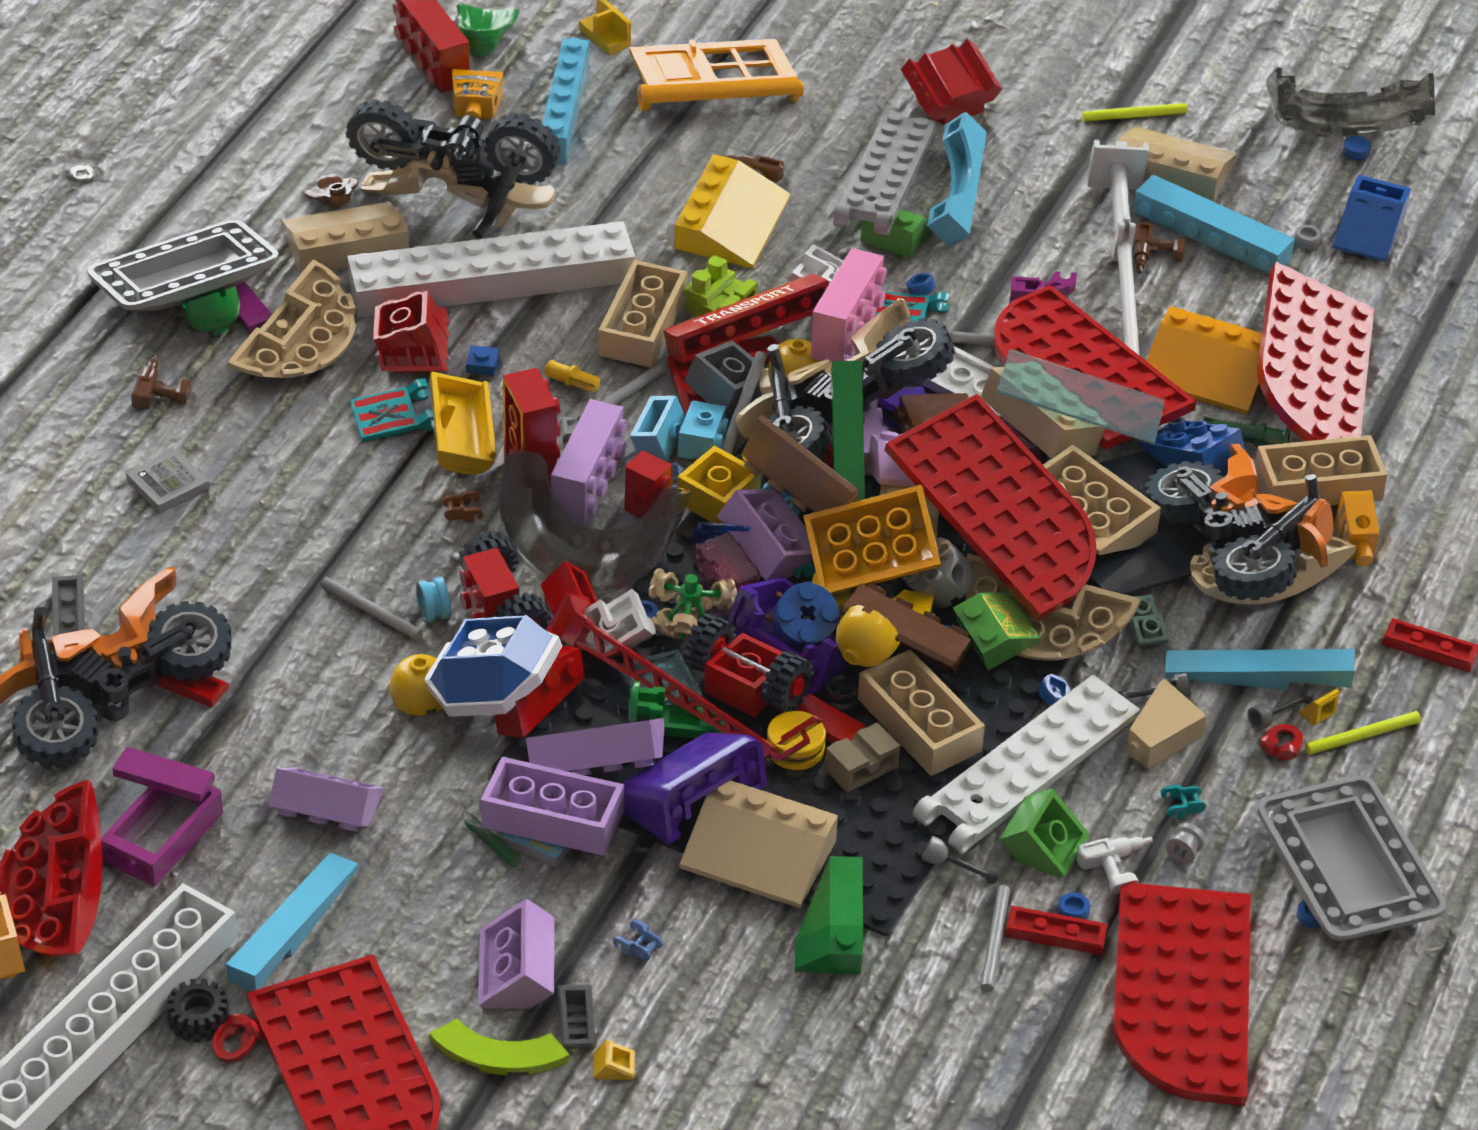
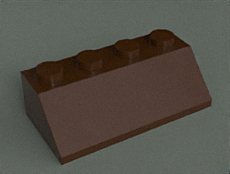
[841,583,972,677]

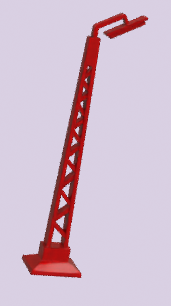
[546,593,824,761]

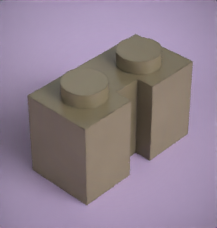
[825,722,900,793]

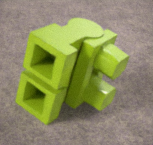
[683,255,758,317]

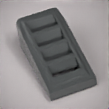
[556,984,596,1050]

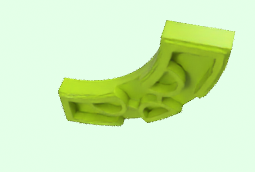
[429,1018,569,1075]

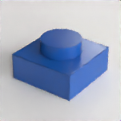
[466,345,499,376]

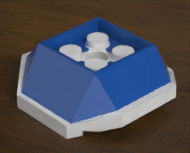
[424,615,562,717]

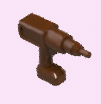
[719,155,784,182]
[1133,223,1185,274]
[131,354,191,410]

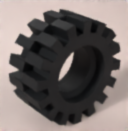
[167,978,229,1042]

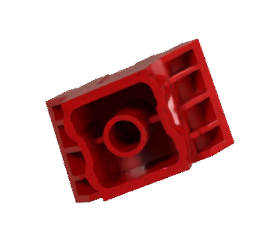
[900,38,1003,126]
[373,291,450,373]

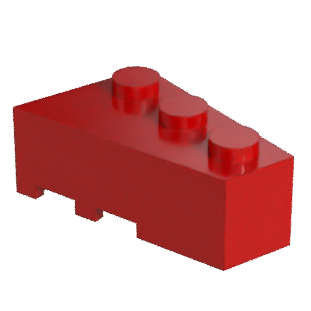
[494,645,585,738]

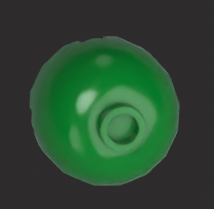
[181,287,241,336]

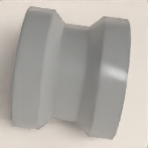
[1165,823,1206,864]

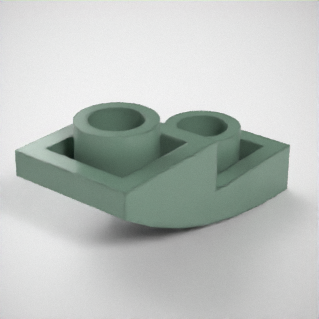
[1128,594,1169,646]

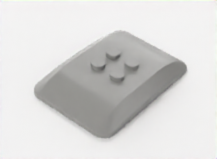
[87,220,279,311]
[1257,775,1446,941]

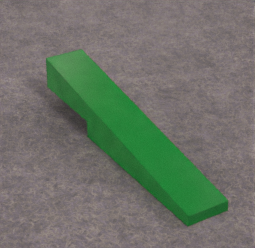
[830,361,865,501]

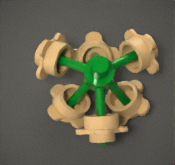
[649,568,737,640]

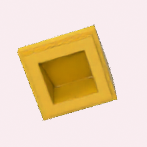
[1299,689,1340,726]
[593,1039,635,1080]

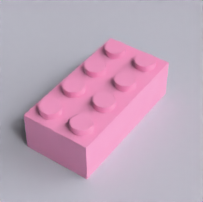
[811,248,887,363]

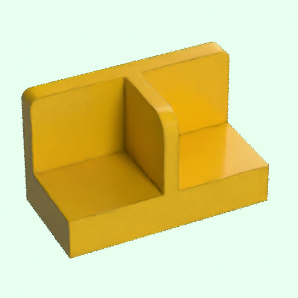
[579,0,631,55]

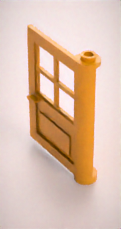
[629,39,804,112]

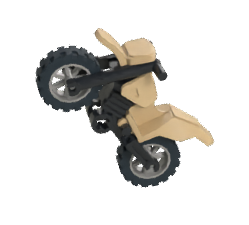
[346,99,561,238]
[735,298,955,460]

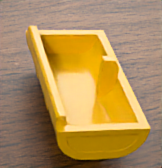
[429,371,496,475]

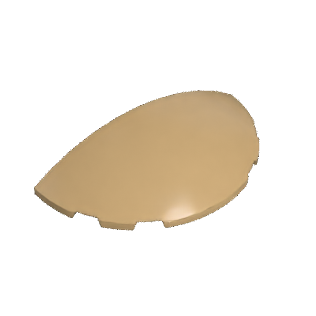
[227,259,356,378]
[1190,536,1356,605]
[965,553,1141,661]

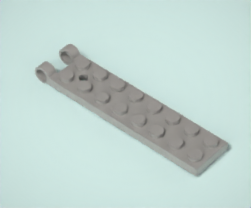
[833,113,936,235]

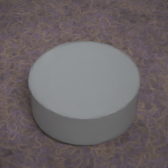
[1294,225,1322,250]

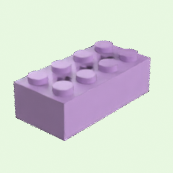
[551,399,627,527]
[480,757,624,856]

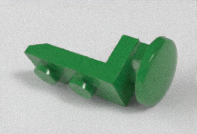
[628,681,725,739]

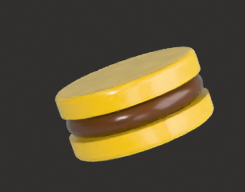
[767,711,826,770]

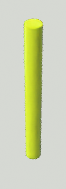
[1082,103,1188,122]
[1305,711,1421,755]

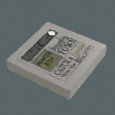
[126,449,209,513]

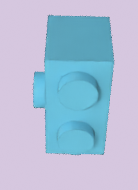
[630,396,685,462]
[677,400,730,460]

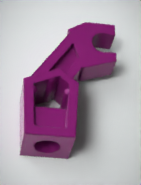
[1009,271,1077,304]

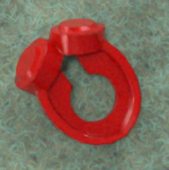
[1258,724,1303,761]
[212,1014,264,1063]

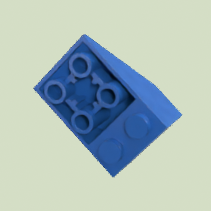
[1332,174,1411,262]
[1138,417,1245,476]

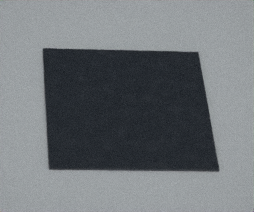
[1090,451,1212,595]

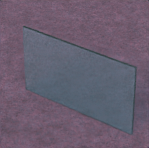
[996,349,1165,444]

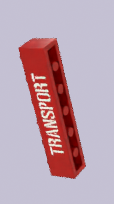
[663,274,829,363]

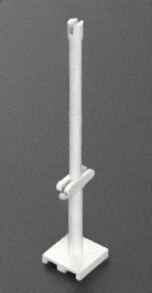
[1087,140,1149,356]

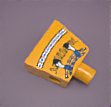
[452,69,503,120]
[1333,490,1379,566]

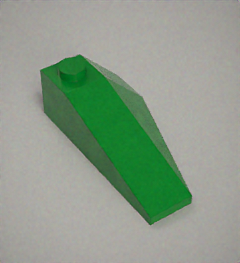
[795,856,863,975]

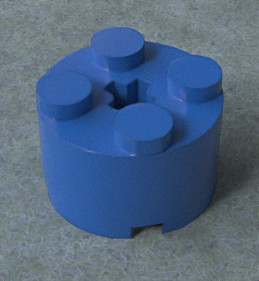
[773,581,840,650]

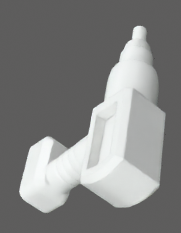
[1076,837,1153,895]

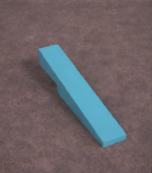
[1165,649,1355,690]
[226,852,358,991]

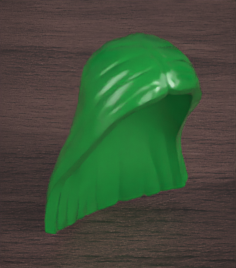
[456,3,519,57]

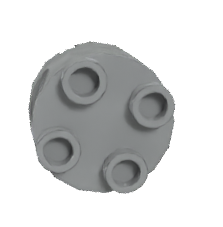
[901,538,974,608]

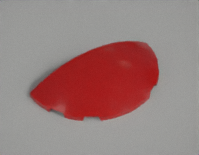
[0,779,102,957]

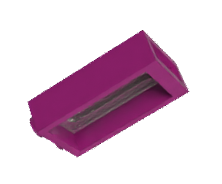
[101,785,223,887]

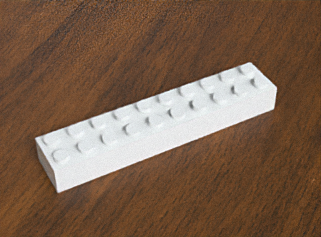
[347,221,635,318]
[0,883,237,1130]

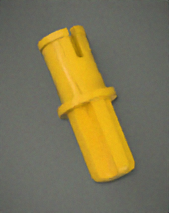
[544,360,600,393]

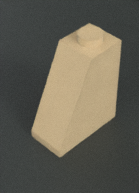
[1127,679,1207,769]

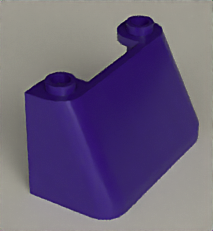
[727,577,853,695]
[622,733,767,845]

